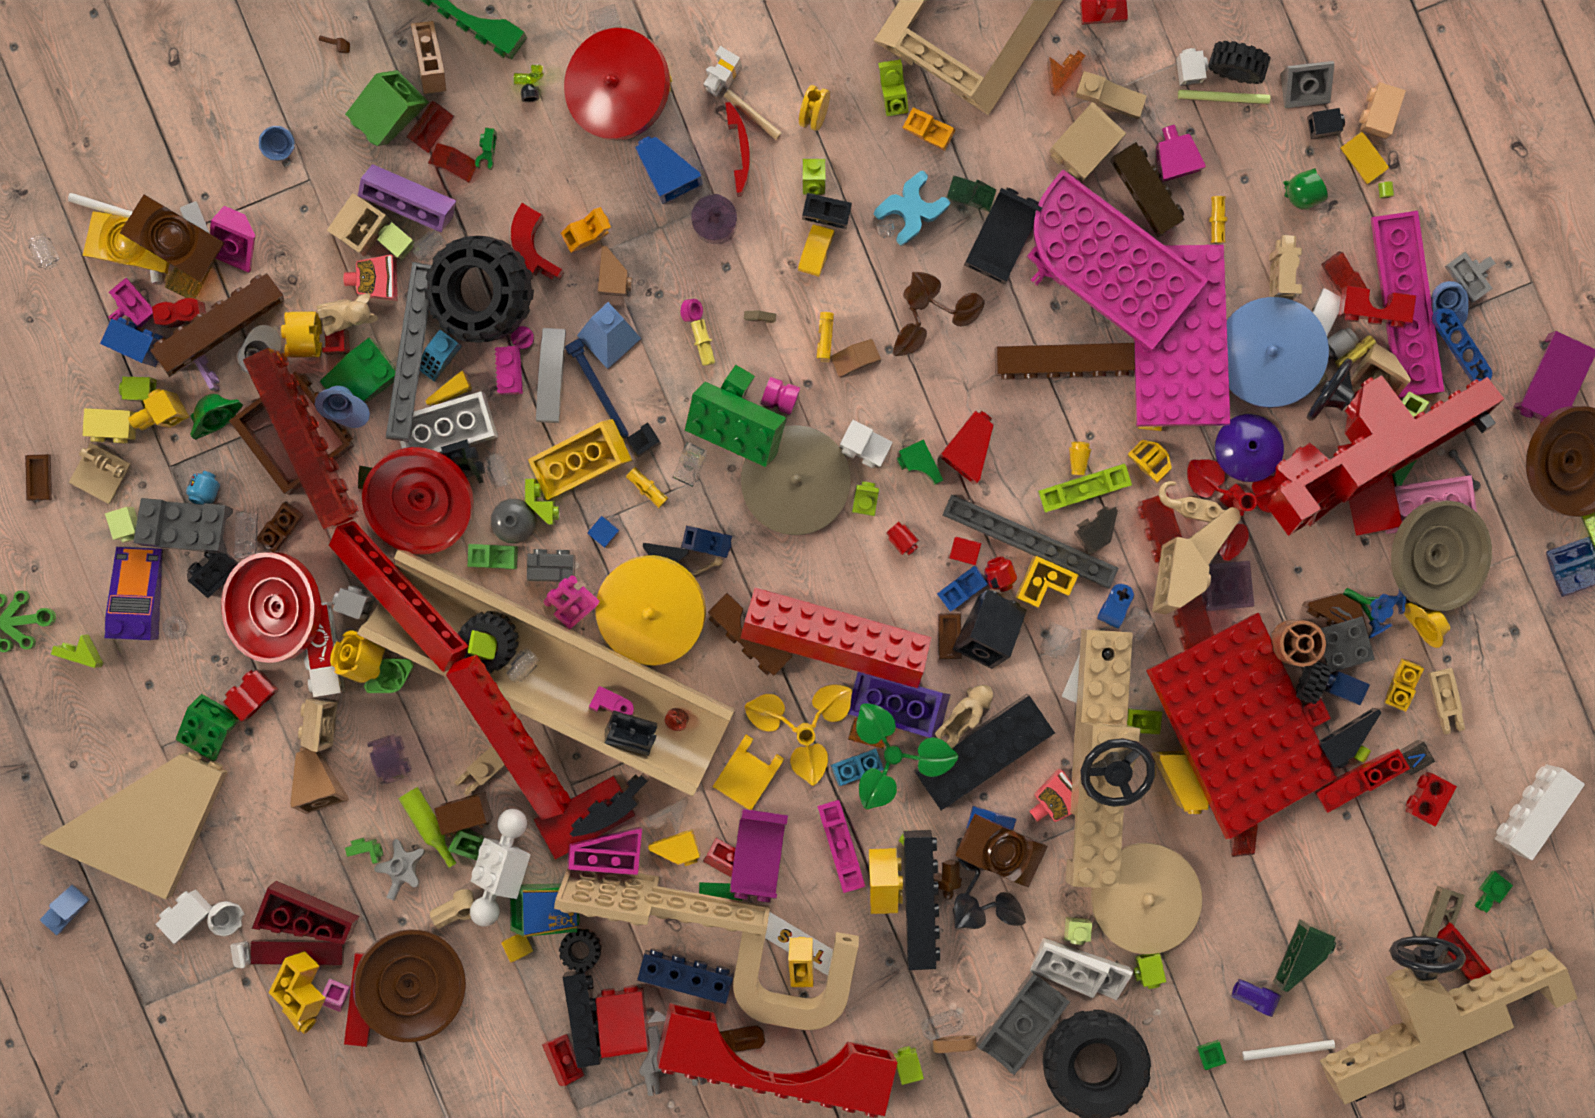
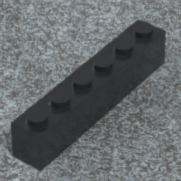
[903,830,940,970]

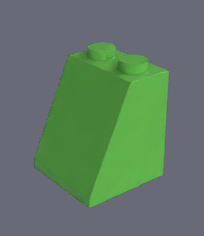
[345,70,429,147]

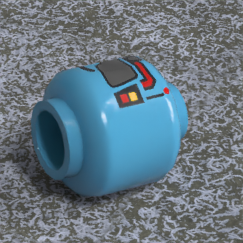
[186,471,220,505]

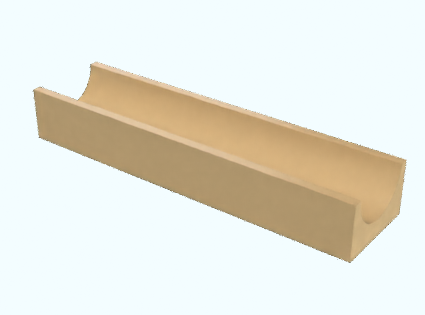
[357,550,735,796]

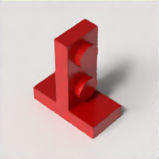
[1080,0,1128,25]

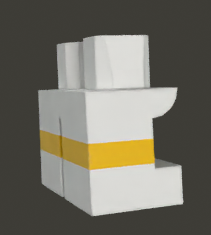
[704,46,742,97]

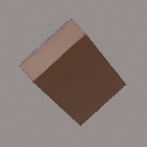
[25,454,52,501]
[938,613,962,660]

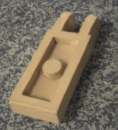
[1428,668,1465,735]
[454,746,505,796]

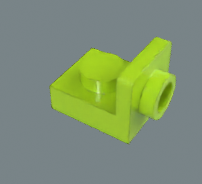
[852,481,880,516]

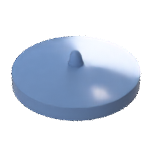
[1227,297,1329,408]

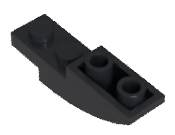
[570,773,649,837]

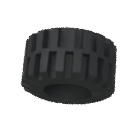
[458,611,519,674]

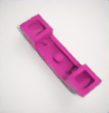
[817,799,865,893]

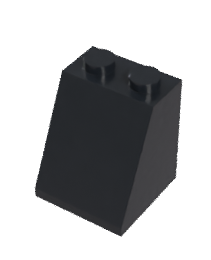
[952,589,1027,669]

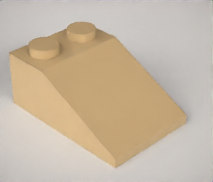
[298,698,338,752]

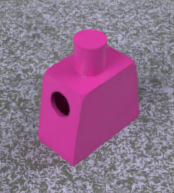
[1155,125,1206,183]

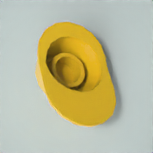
[1404,603,1450,648]

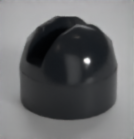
[520,83,540,102]

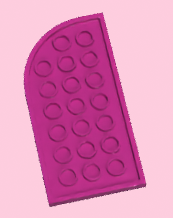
[1033,169,1209,352]

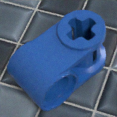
[1097,583,1134,629]

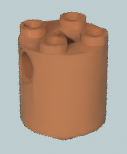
[1270,619,1326,667]

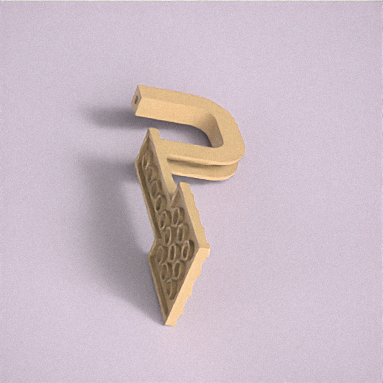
[554,867,859,1030]

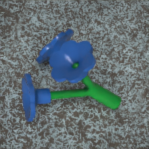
[1343,588,1406,639]

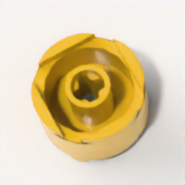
[281,311,322,358]
[330,631,385,683]

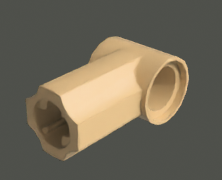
[430,889,474,929]

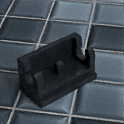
[605,710,657,756]

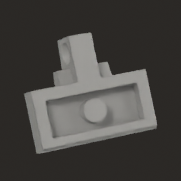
[1444,252,1496,303]

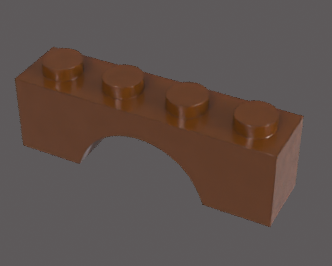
[708,592,793,676]

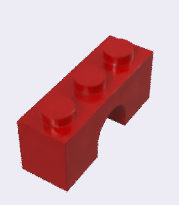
[1338,286,1417,328]

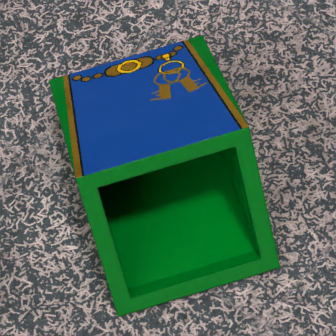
[510,883,580,937]

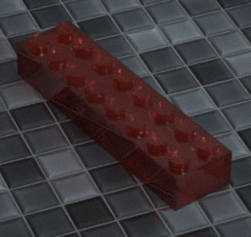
[243,348,359,530]

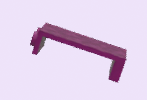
[1514,331,1595,423]
[729,809,788,903]

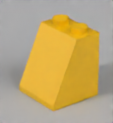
[1152,751,1209,814]

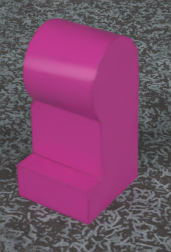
[588,686,634,715]

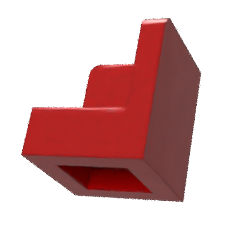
[322,329,350,355]
[948,537,982,566]

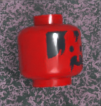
[984,556,1017,592]

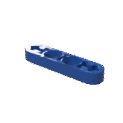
[1432,308,1492,382]

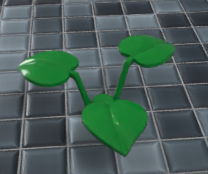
[856,703,958,810]

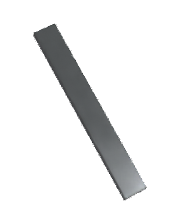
[386,262,432,442]
[942,494,1119,589]

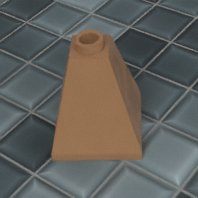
[290,747,349,814]

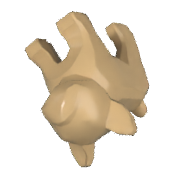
[317,294,378,336]
[935,685,993,748]

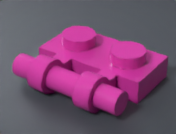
[543,575,600,629]

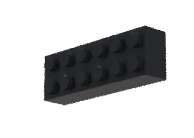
[914,694,1055,811]

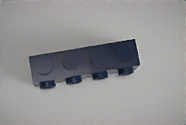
[637,948,734,1004]

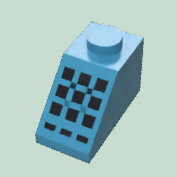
[420,330,462,382]

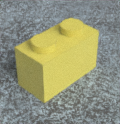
[83,408,137,444]

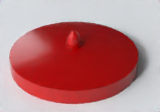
[564,28,670,141]
[362,447,474,554]
[221,552,322,663]

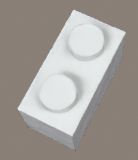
[156,889,212,944]

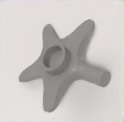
[374,839,425,901]

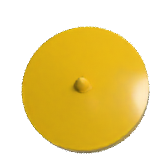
[595,555,706,665]

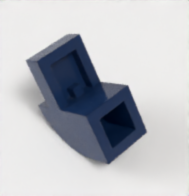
[681,525,732,558]

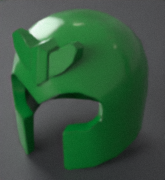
[1283,168,1328,210]

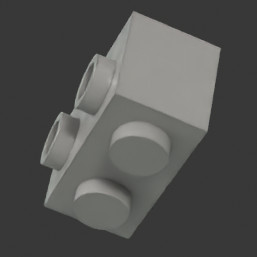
[332,585,376,619]

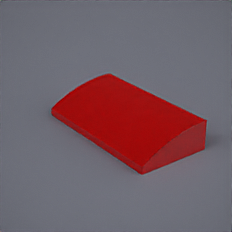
[1337,443,1402,536]

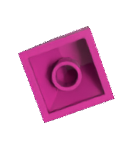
[210,206,255,273]

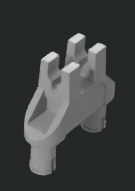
[639,1025,707,1096]

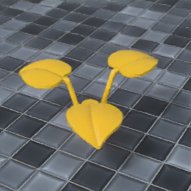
[745,684,852,786]

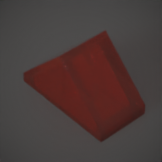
[428,143,477,183]
[1230,824,1258,857]

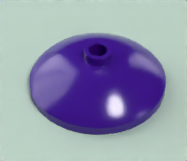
[1215,414,1284,482]

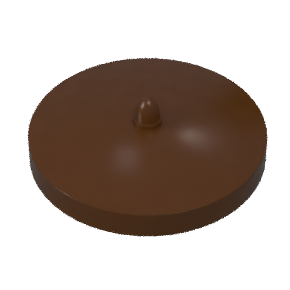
[1526,406,1595,517]
[353,929,466,1043]

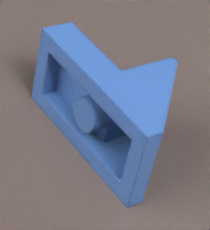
[40,885,90,935]

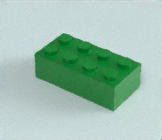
[684,381,787,467]

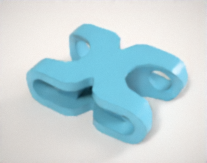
[873,171,951,246]

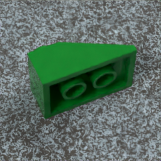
[320,337,396,404]

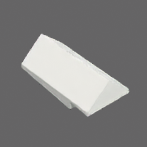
[1030,938,1133,1000]

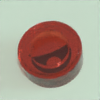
[664,708,689,731]

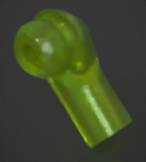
[514,65,544,85]

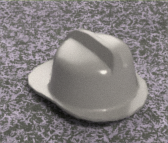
[237,325,281,377]

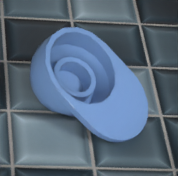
[1431,281,1469,331]

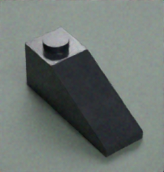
[1318,708,1381,769]

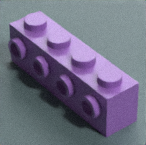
[358,164,456,233]

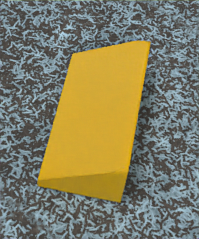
[1340,132,1389,184]

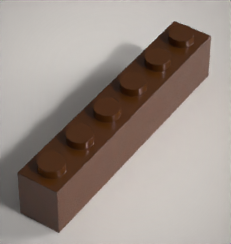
[150,273,285,378]
[995,343,1135,380]

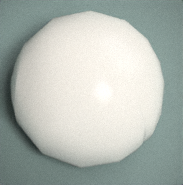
[207,901,245,937]

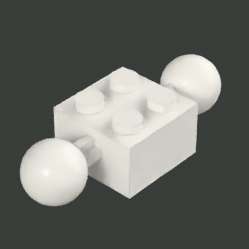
[470,809,530,927]

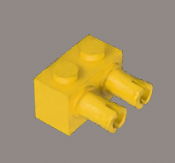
[128,389,190,430]

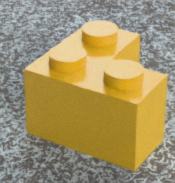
[1015,556,1078,607]
[869,848,903,914]
[268,952,326,1023]

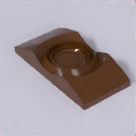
[120,194,225,282]
[955,814,1048,887]

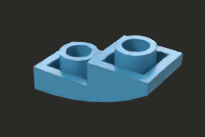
[831,748,884,786]

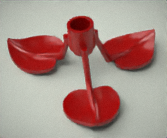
[1187,459,1279,561]

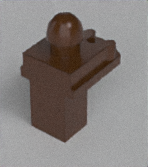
[934,859,962,900]

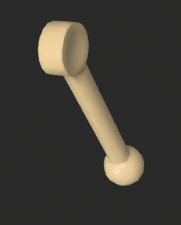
[691,557,723,577]

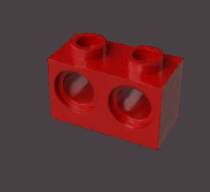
[1405,771,1457,827]

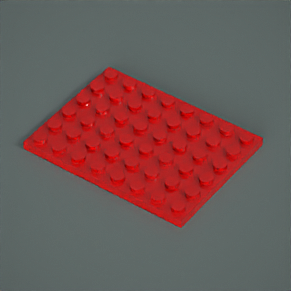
[1146,612,1337,839]

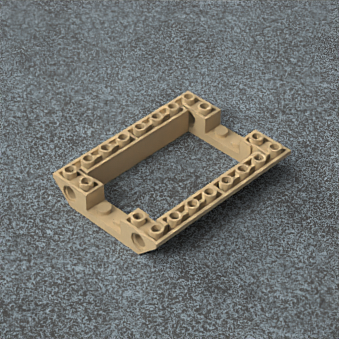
[874,0,1063,115]

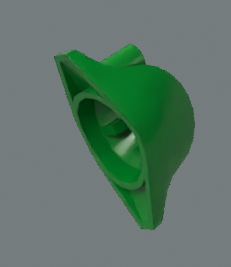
[190,394,243,440]

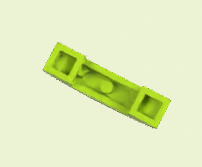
[1038,463,1132,512]

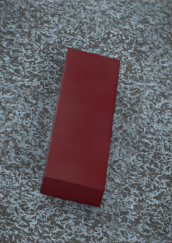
[251,940,344,965]

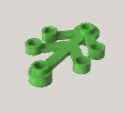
[0,591,56,652]

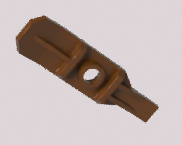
[720,1025,766,1052]

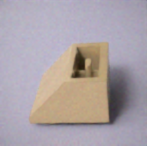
[327,193,391,257]

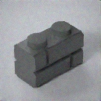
[527,549,576,582]

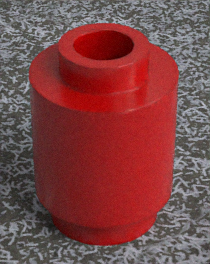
[886,521,919,556]

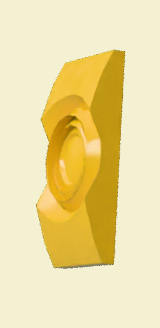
[82,211,170,274]

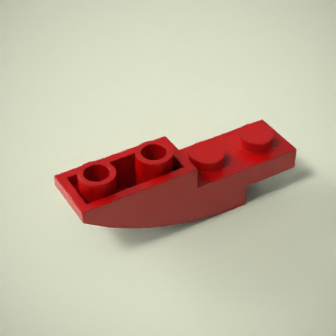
[1314,748,1410,813]

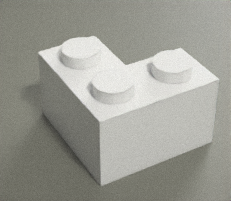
[839,420,893,469]

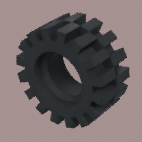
[1296,661,1331,704]
[559,928,602,972]

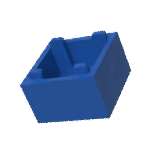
[100,317,163,368]

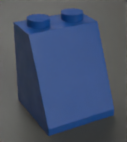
[635,136,703,204]

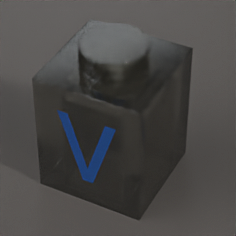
[1400,740,1435,775]

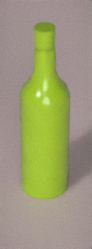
[398,787,457,868]

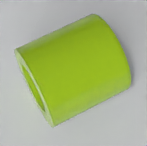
[1378,181,1394,199]
[1353,745,1371,763]

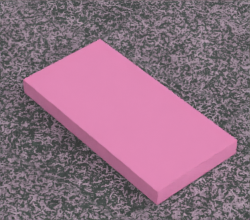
[1385,475,1477,534]

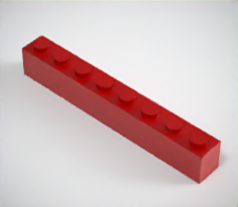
[328,520,469,672]
[446,655,571,820]

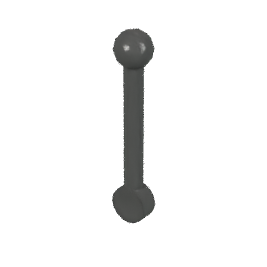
[1449,449,1481,490]

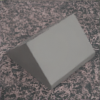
[1280,61,1335,108]

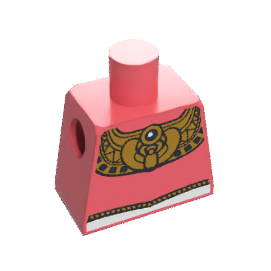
[343,255,398,301]
[1029,769,1072,822]

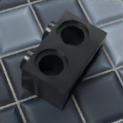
[802,193,852,230]

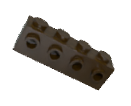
[1110,142,1185,238]

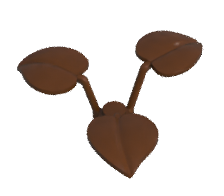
[893,272,985,356]

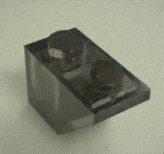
[1074,506,1118,555]

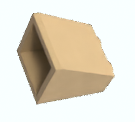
[1049,102,1126,182]

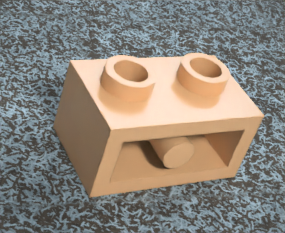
[1359,82,1406,139]

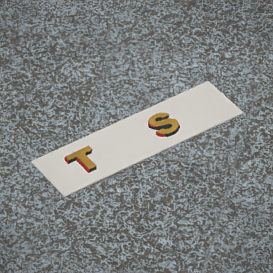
[765,912,833,976]

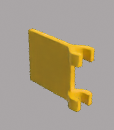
[712,734,784,810]

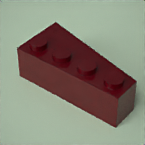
[251,881,360,944]

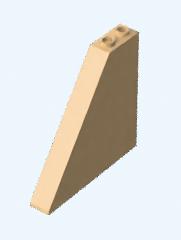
[40,751,228,899]

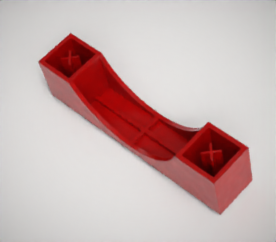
[657,1003,898,1118]

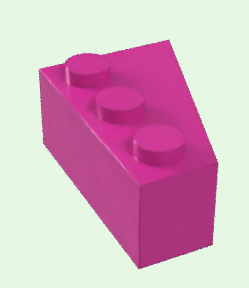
[567,827,642,875]

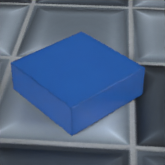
[587,516,620,548]

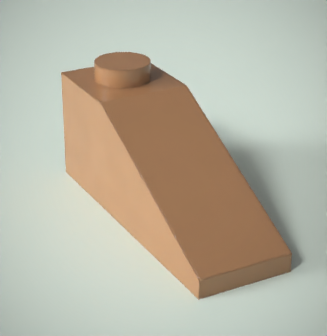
[411,21,446,94]

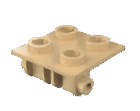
[69,442,131,504]

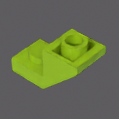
[878,59,909,117]
[525,479,559,525]

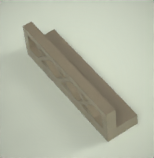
[1417,886,1465,974]

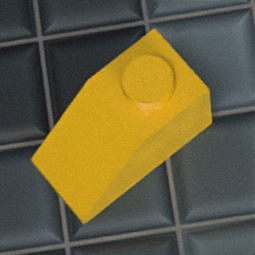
[648,829,701,866]
[788,937,814,987]

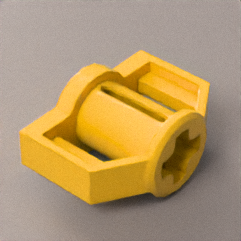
[1128,440,1172,484]

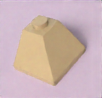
[1351,343,1411,396]

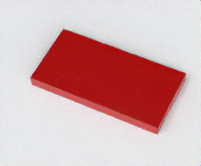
[533,775,636,860]

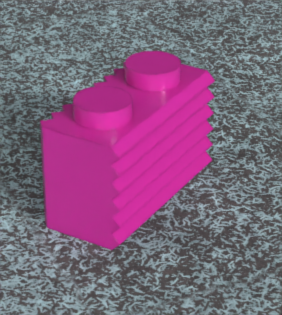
[494,346,523,395]

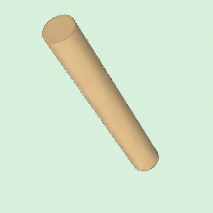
[724,89,782,140]

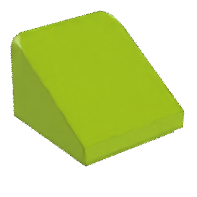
[468,630,497,660]

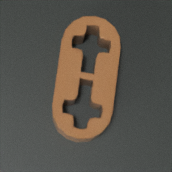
[932,1035,977,1053]

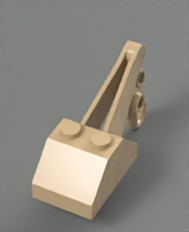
[1152,481,1241,615]

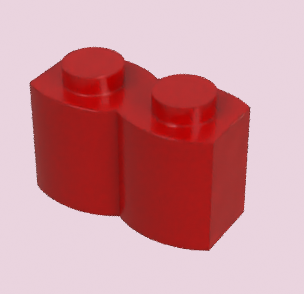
[152,298,206,328]
[223,670,279,722]

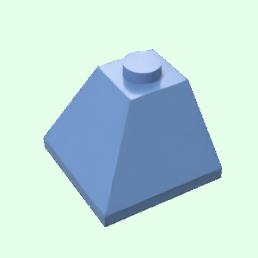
[577,302,641,369]

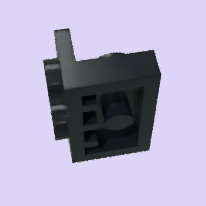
[441,439,486,484]
[187,552,238,598]

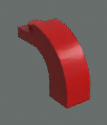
[511,203,564,280]

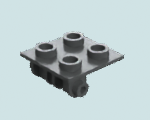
[1320,616,1375,672]

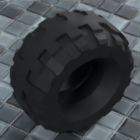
[424,235,534,343]
[1043,1009,1151,1118]

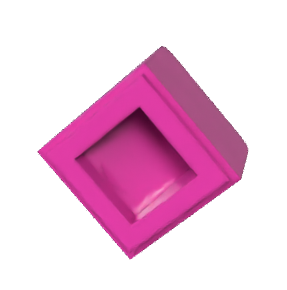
[322,979,350,1012]

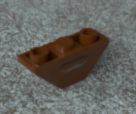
[1302,593,1369,637]

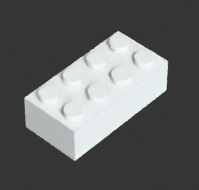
[400,392,498,454]
[1495,764,1585,860]

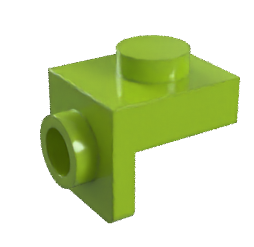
[803,159,826,195]

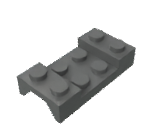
[133,498,233,554]
[976,971,1070,1075]

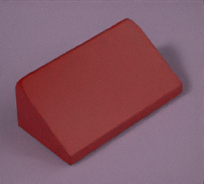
[703,838,735,877]
[542,1034,585,1086]

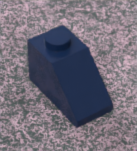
[1324,671,1370,706]

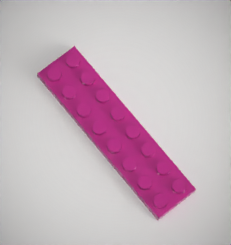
[1370,211,1444,398]

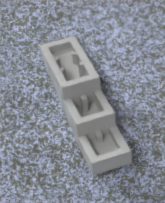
[536,328,566,423]

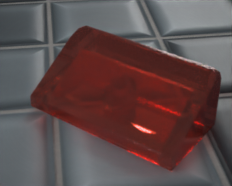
[406,101,454,153]

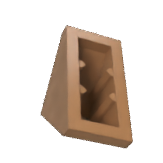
[830,339,881,377]

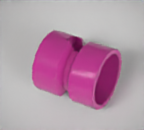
[760,377,800,415]

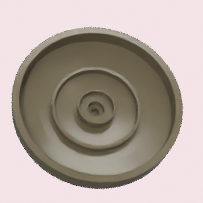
[741,425,850,535]
[1391,500,1492,611]

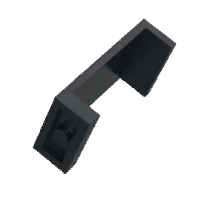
[964,187,1042,285]

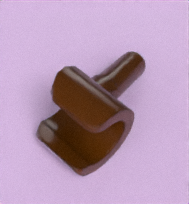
[319,35,350,53]

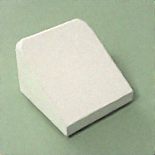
[230,941,251,968]

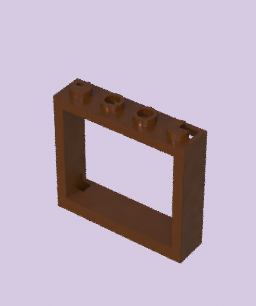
[229,371,355,495]

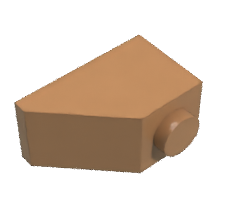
[598,246,633,297]

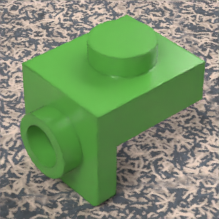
[345,837,383,864]

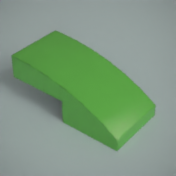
[467,544,518,569]

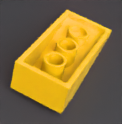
[528,419,632,501]

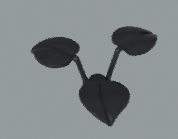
[953,838,1026,929]

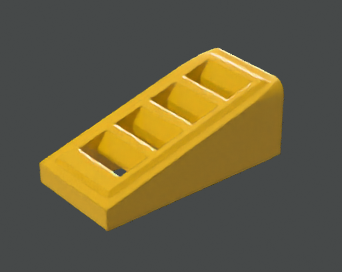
[425,371,473,407]

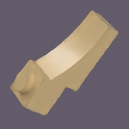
[1075,71,1147,119]

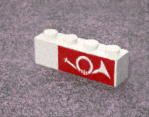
[304,602,345,697]

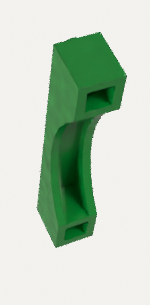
[419,0,527,60]

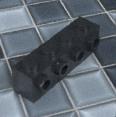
[562,970,603,1068]

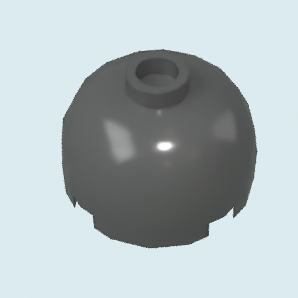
[491,498,537,544]

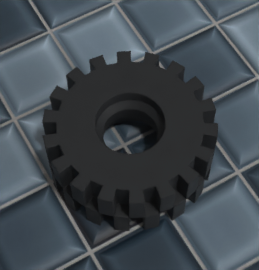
[1208,41,1271,84]

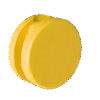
[799,85,830,131]

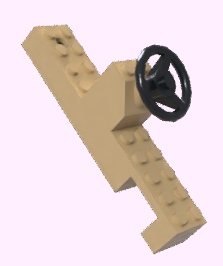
[1065,629,1156,889]
[1320,936,1578,1105]

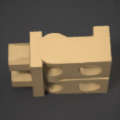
[1269,235,1302,300]

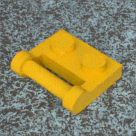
[816,312,834,363]

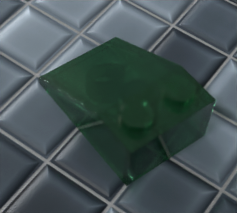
[1273,919,1336,992]

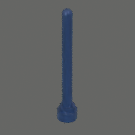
[564,338,629,439]

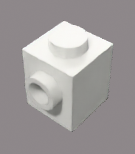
[1176,48,1208,86]

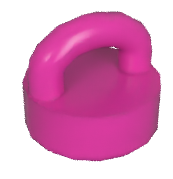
[680,299,703,322]
[511,326,534,349]

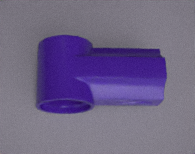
[1231,979,1281,1017]

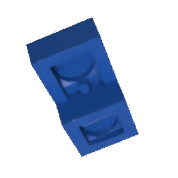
[937,566,988,612]

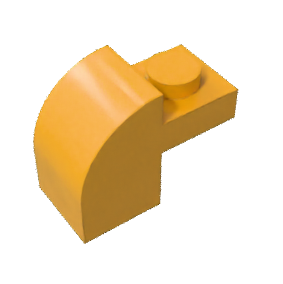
[560,207,611,253]

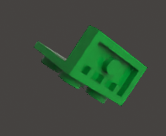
[176,694,239,761]

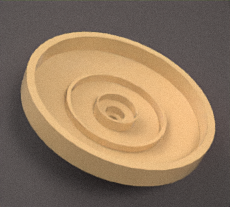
[1091,843,1202,954]

